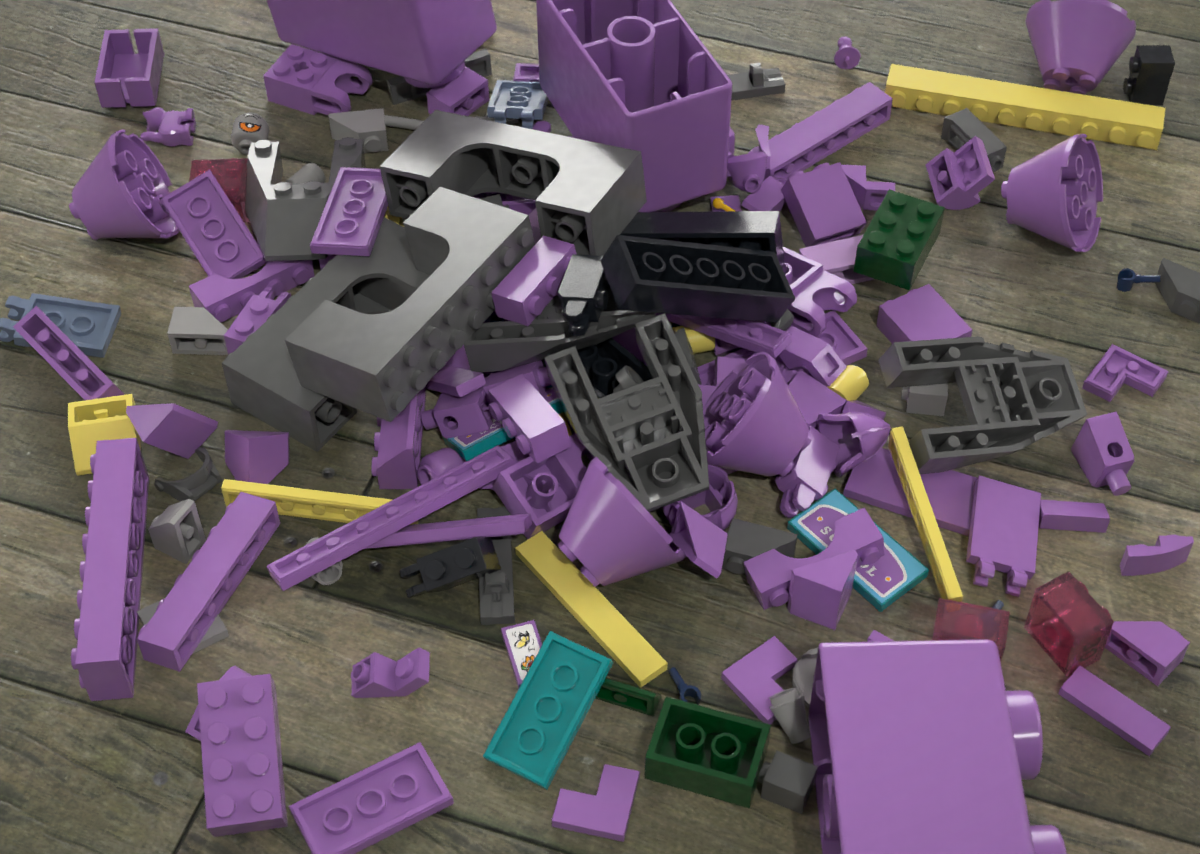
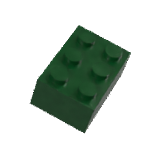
[853,189,945,291]
[645,696,771,808]

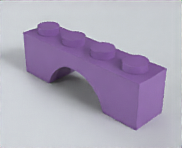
[189,260,314,323]
[743,507,885,610]

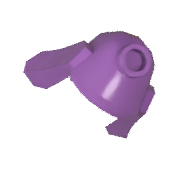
[727,124,771,193]

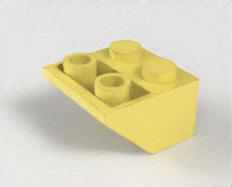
[68,394,141,476]

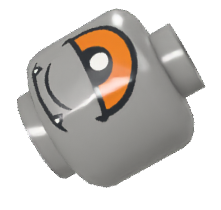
[231,112,269,155]

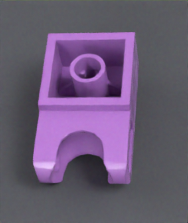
[263,44,372,115]
[783,247,857,337]
[493,433,608,540]

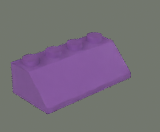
[372,386,426,489]

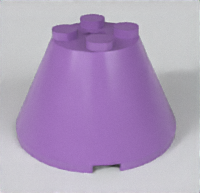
[1026,0,1136,95]
[69,130,180,240]
[1001,134,1103,252]
[703,352,813,477]
[557,457,687,587]

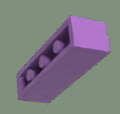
[13,306,125,400]

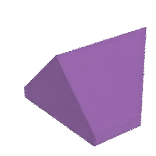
[225,430,289,484]
[669,501,728,578]

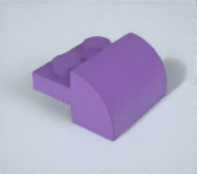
[926,136,995,210]

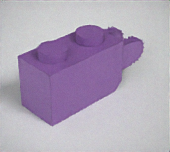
[224,286,292,354]
[775,425,840,518]

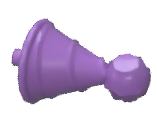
[834,36,860,69]

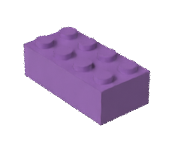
[197,674,288,837]

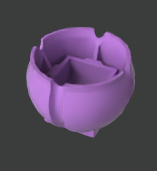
[663,465,738,531]

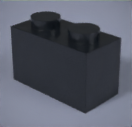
[1123,45,1175,105]

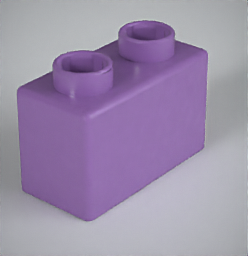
[267,0,497,88]
[536,0,732,212]
[809,639,1067,854]

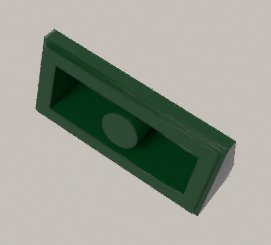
[595,678,661,716]

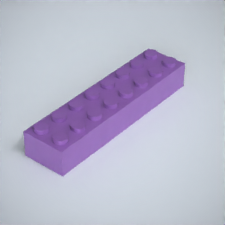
[71,438,149,701]

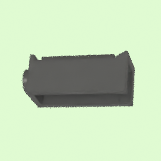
[941,108,1007,172]

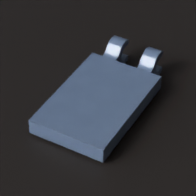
[487,80,548,129]
[0,293,121,358]

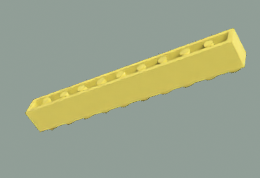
[885,64,1165,150]

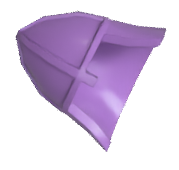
[817,412,891,478]

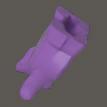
[140,107,196,147]

